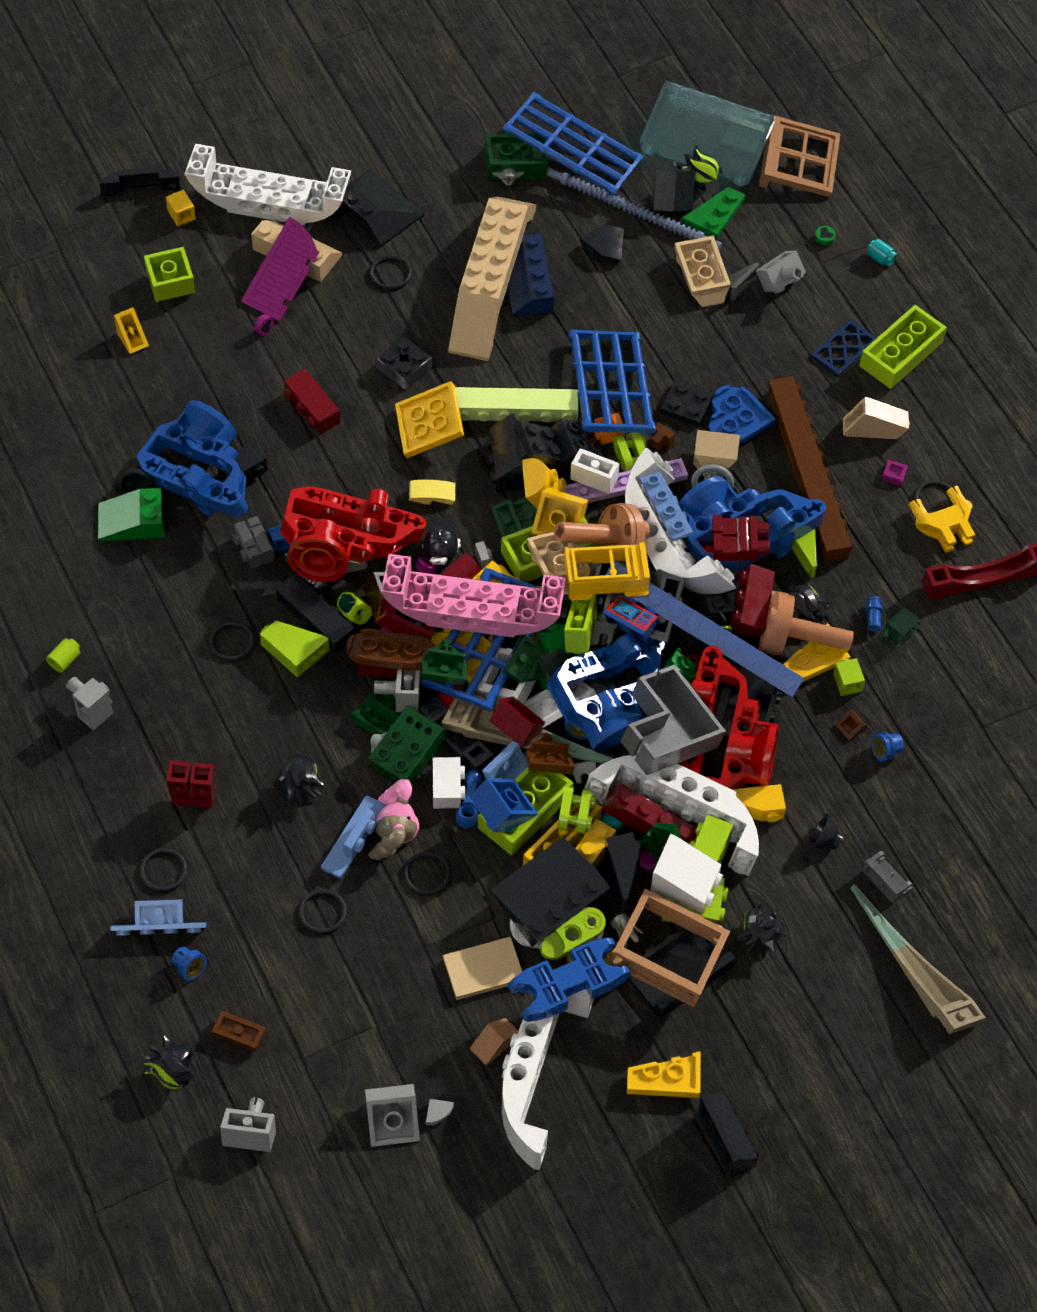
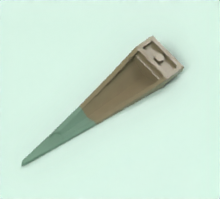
[441,690,613,764]
[851,884,986,1034]

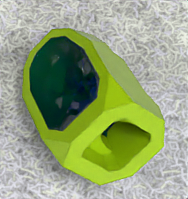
[337,592,372,625]

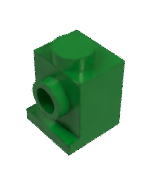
[663,648,697,684]

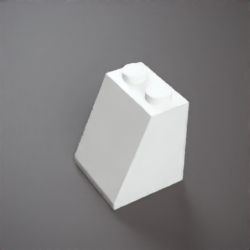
[651,834,723,914]

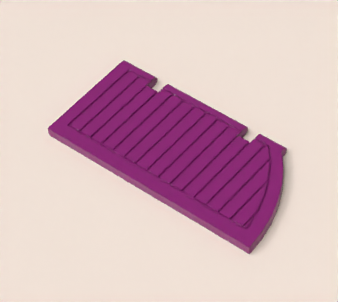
[241,217,319,322]

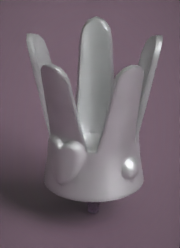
[611,913,643,948]

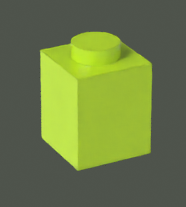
[833,658,865,696]

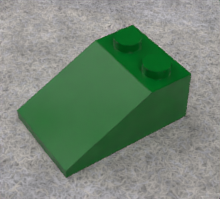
[98,488,164,541]

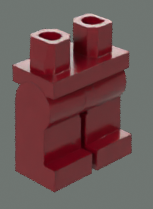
[712,514,770,562]
[166,760,216,809]

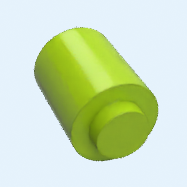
[46,638,81,673]

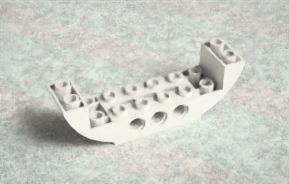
[185,144,351,226]
[625,448,736,594]
[585,755,759,876]

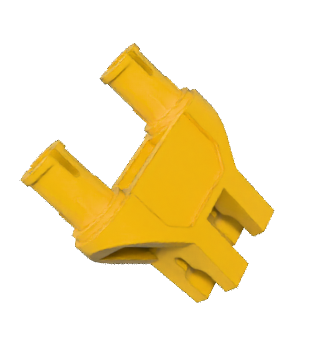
[908,486,975,553]

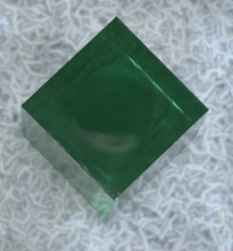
[884,607,921,647]

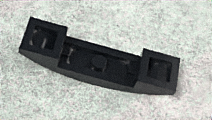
[99,168,181,197]
[418,696,494,769]

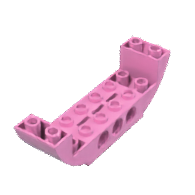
[381,554,566,638]

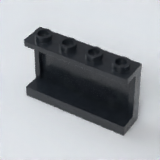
[715,660,785,740]
[627,927,735,1019]

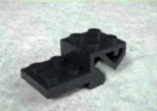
[515,418,603,475]

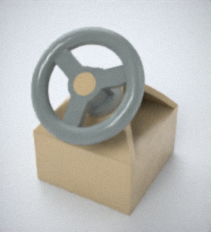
[691,430,740,489]

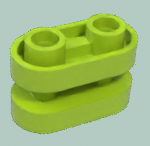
[613,433,646,472]
[558,786,596,834]

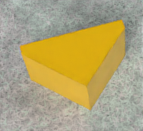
[114,307,149,354]

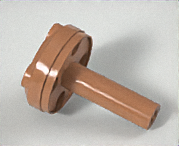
[554,503,650,563]
[758,591,854,656]

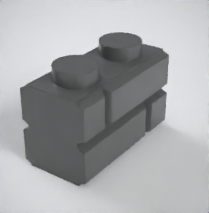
[232,516,275,569]

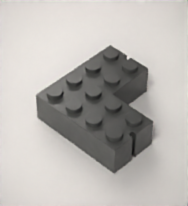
[621,665,726,775]

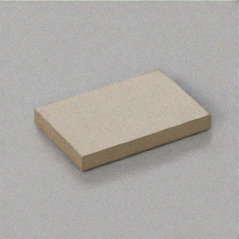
[443,937,522,1000]

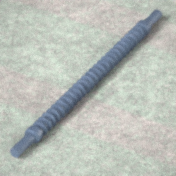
[547,167,722,250]

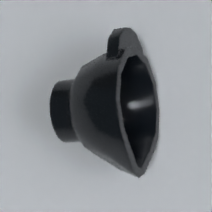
[115,466,153,495]
[809,814,843,850]

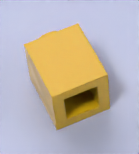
[166,190,196,226]

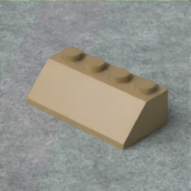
[251,220,342,282]

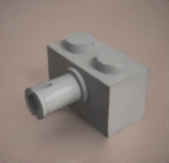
[755,251,806,294]
[374,669,421,712]
[66,677,113,730]
[220,1098,276,1152]

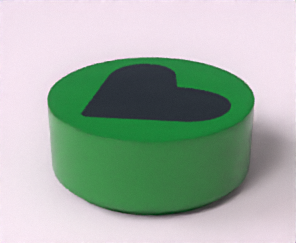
[815,226,836,246]

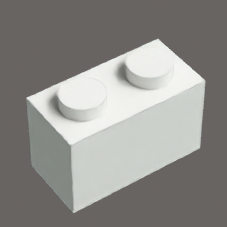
[570,448,619,494]
[433,757,465,809]

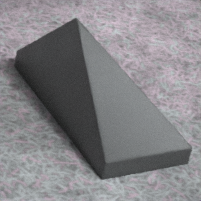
[728,263,759,301]

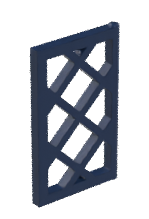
[811,319,877,377]

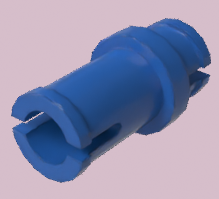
[865,596,883,632]

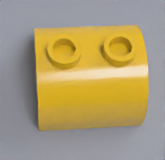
[522,458,567,509]

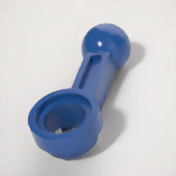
[455,769,482,828]

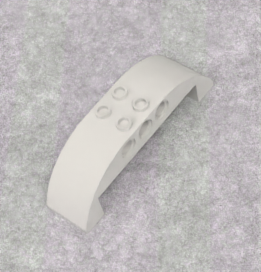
[502,989,594,1170]

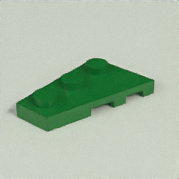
[682,187,745,239]

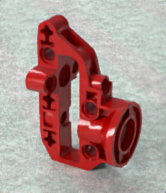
[280,486,426,582]
[680,646,779,790]

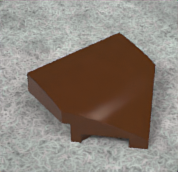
[525,732,575,774]

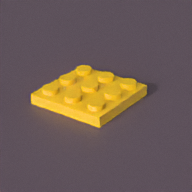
[395,381,464,458]

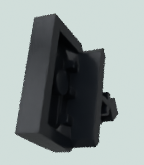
[580,224,624,265]

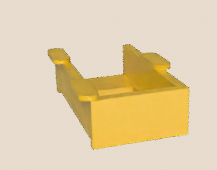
[564,542,650,601]

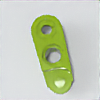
[540,908,606,961]

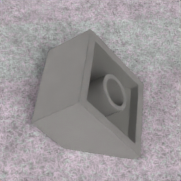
[365,1084,420,1147]

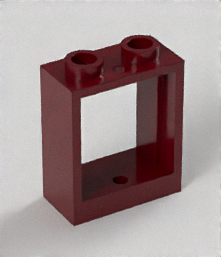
[375,595,435,640]

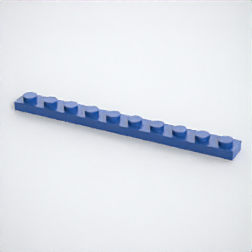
[605,561,804,697]

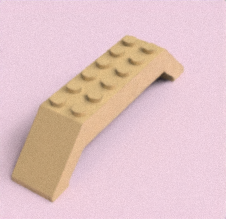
[448,197,536,361]

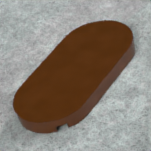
[347,629,435,671]

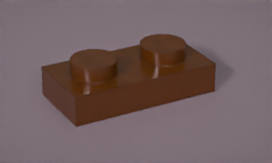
[212,1011,266,1052]

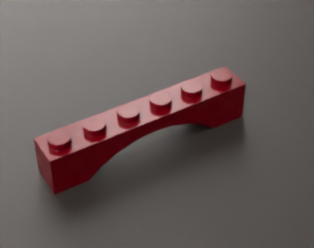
[922,543,1037,600]

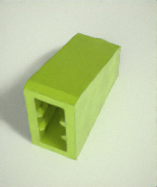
[260,620,330,677]

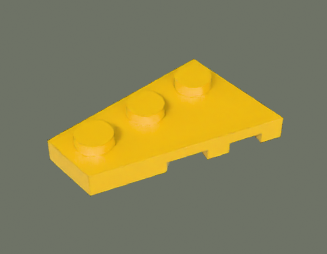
[783,623,851,682]
[627,1052,700,1098]

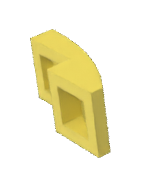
[409,480,455,505]

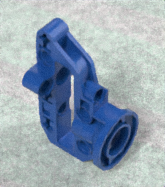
[137,400,248,517]
[679,476,826,573]
[547,633,665,752]

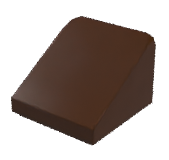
[834,709,868,741]

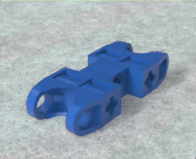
[507,938,631,1022]

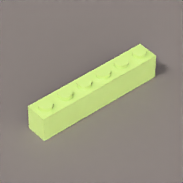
[455,387,578,423]

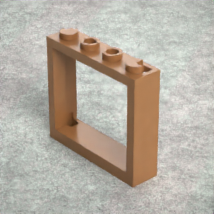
[608,889,730,1007]

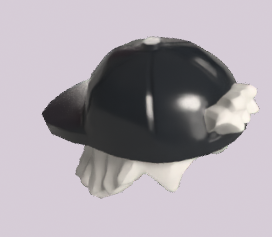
[422,517,461,566]

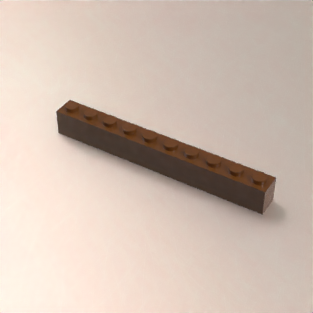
[767,376,853,563]

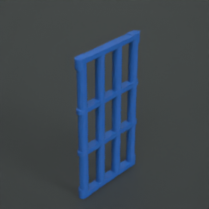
[502,92,644,196]
[568,330,657,434]
[420,568,541,711]

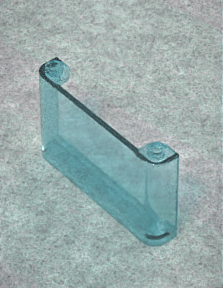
[639,80,775,186]

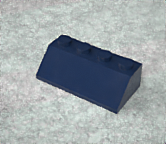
[507,234,554,316]

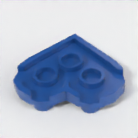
[708,385,776,445]

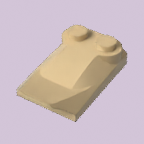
[674,236,731,307]
[527,532,590,596]

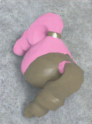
[368,779,420,860]

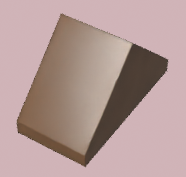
[470,1018,518,1066]

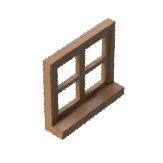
[759,116,840,197]

